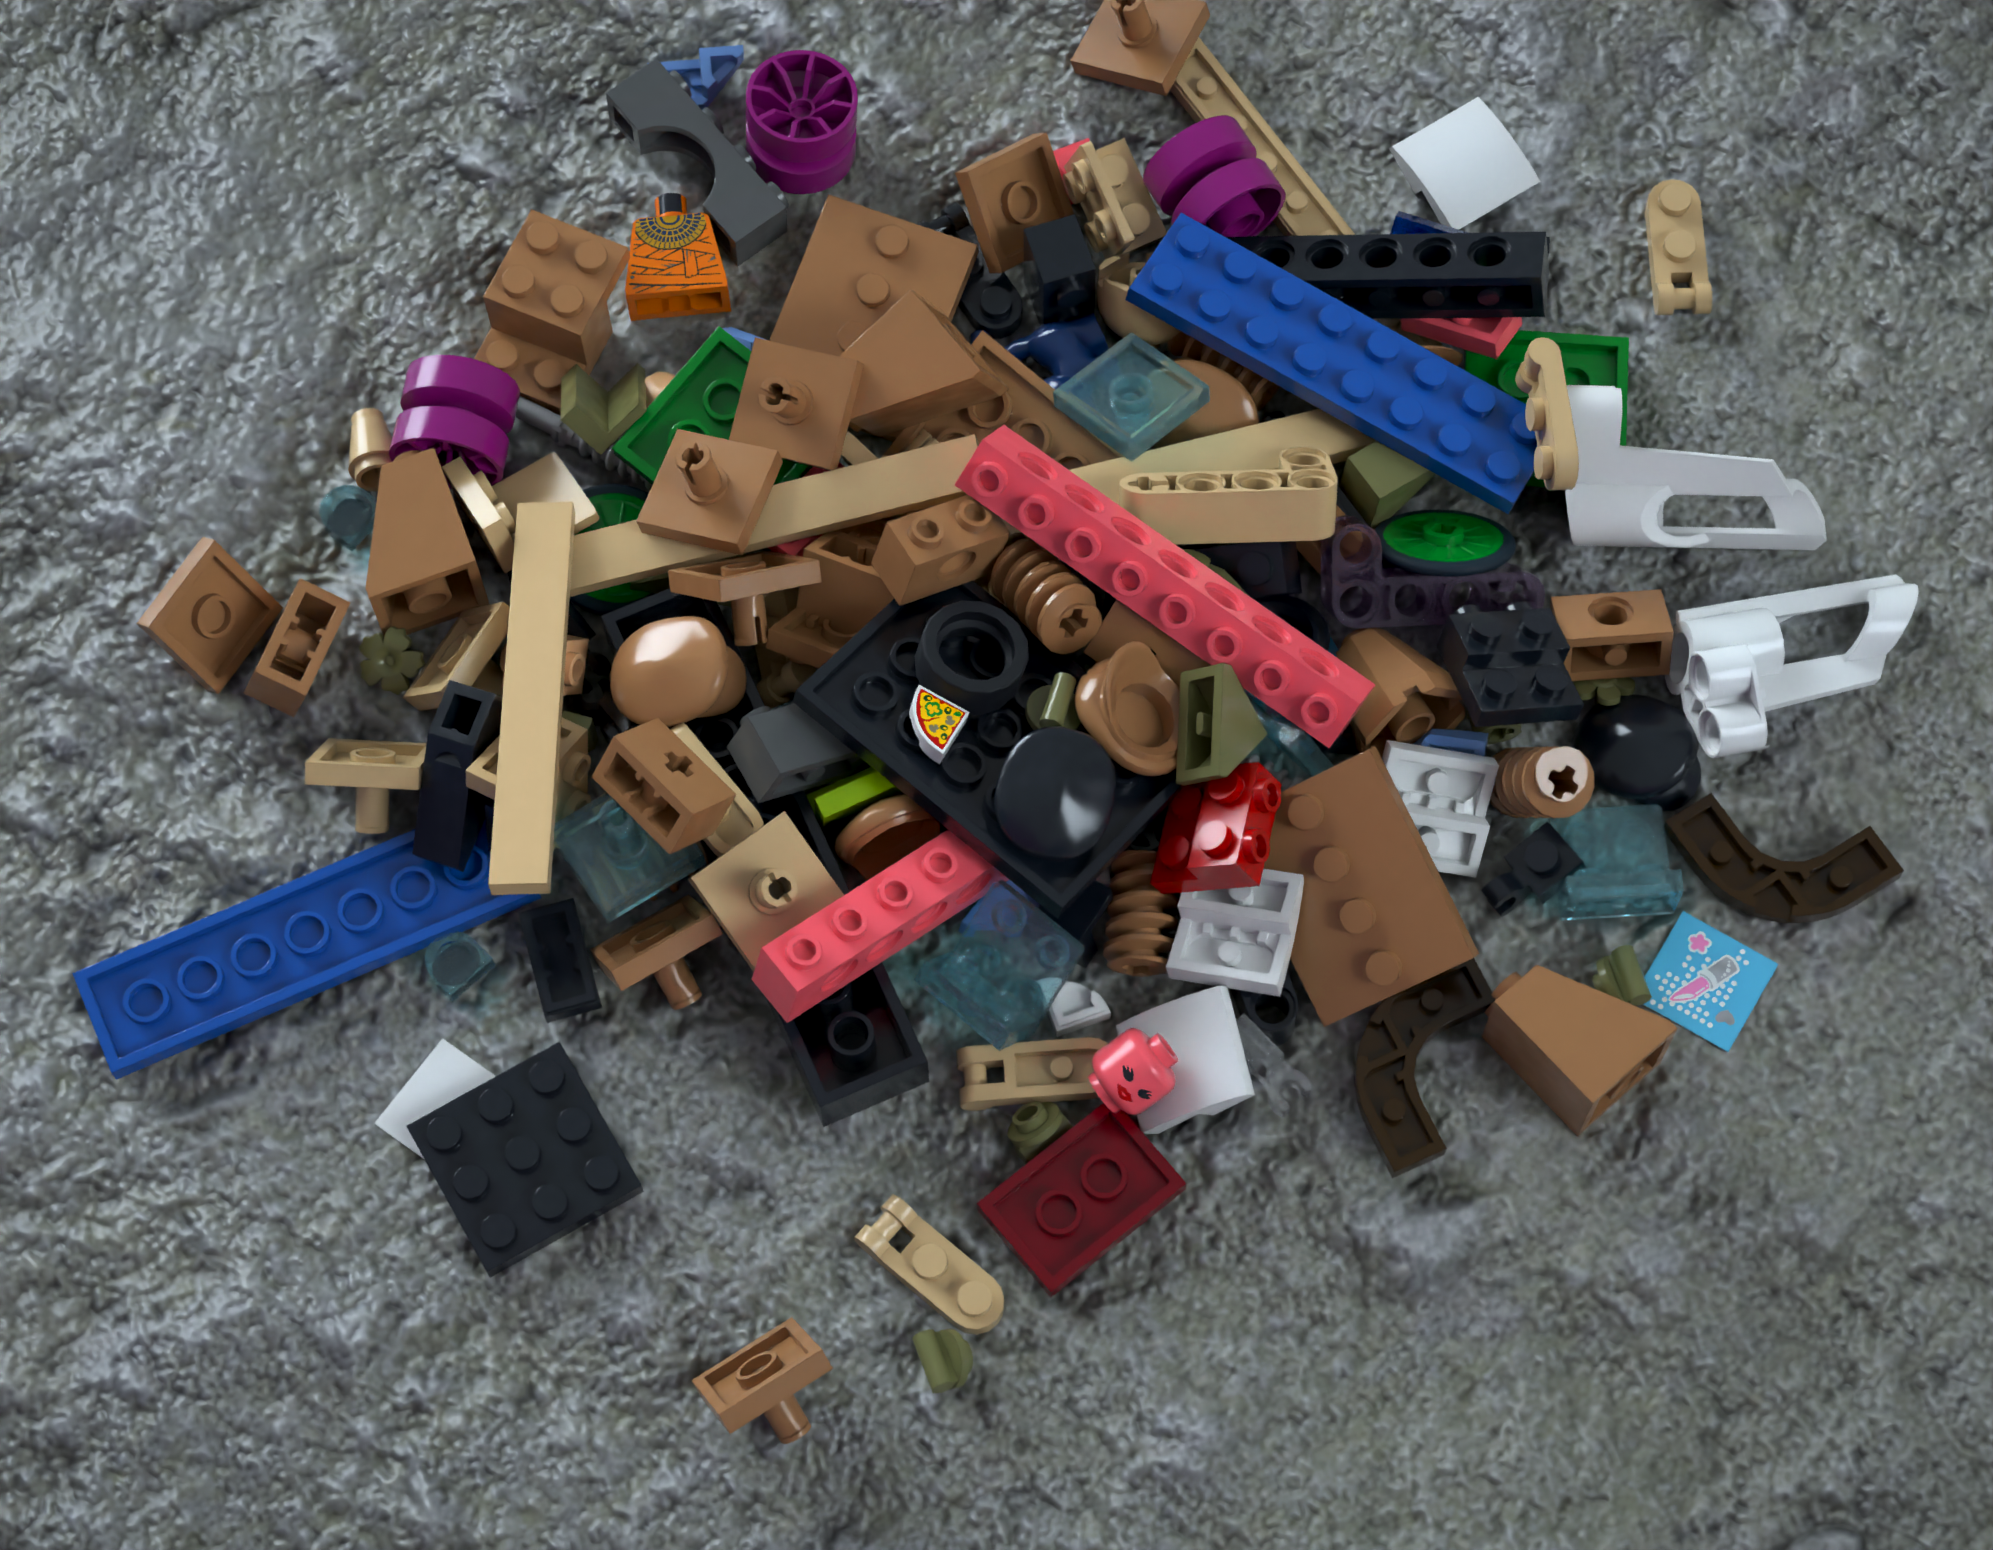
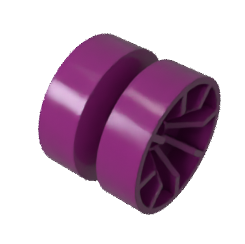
[746,50,858,194]
[1143,115,1286,237]
[389,355,520,489]

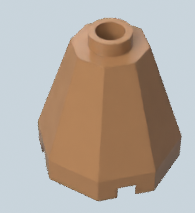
[1336,627,1465,758]

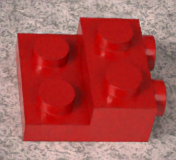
[1150,762,1282,894]

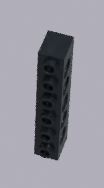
[1226,232,1549,319]

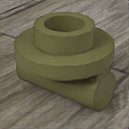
[1025,672,1081,730]
[1592,945,1652,1006]
[1007,1101,1073,1164]
[912,1329,973,1393]

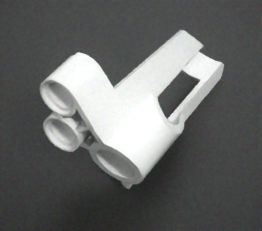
[1565,385,1827,550]
[1664,574,1919,758]

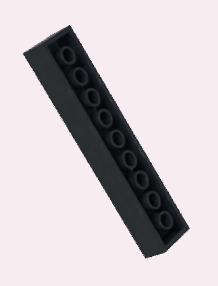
[601,588,929,1127]

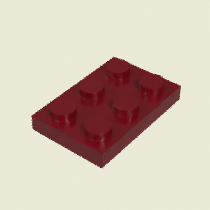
[976,1103,1186,1298]

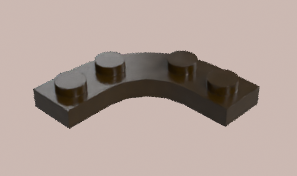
[1662,793,1904,923]
[1354,958,1495,1178]

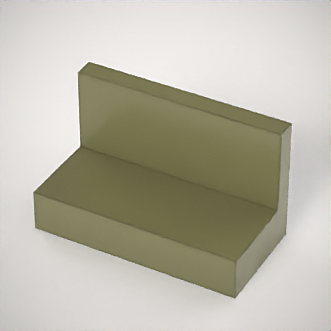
[560,363,647,455]

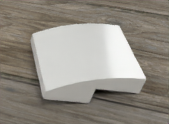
[1389,97,1541,233]
[1382,740,1499,878]
[1166,869,1304,997]
[1115,985,1255,1134]

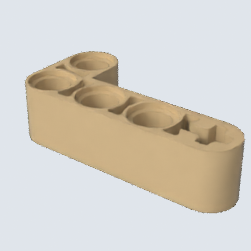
[1119,446,1338,545]

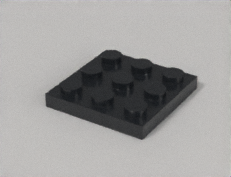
[406,1041,644,1278]

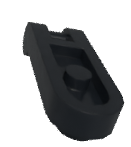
[916,202,1022,339]

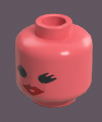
[1088,1028,1178,1115]

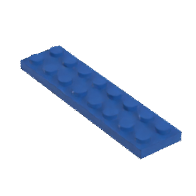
[1125,213,1537,514]
[72,820,542,1080]

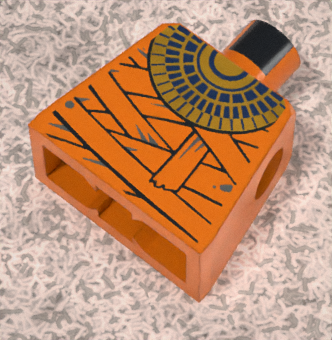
[625,193,731,321]

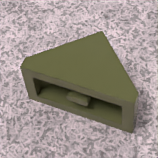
[1339,441,1435,530]
[1176,663,1267,786]

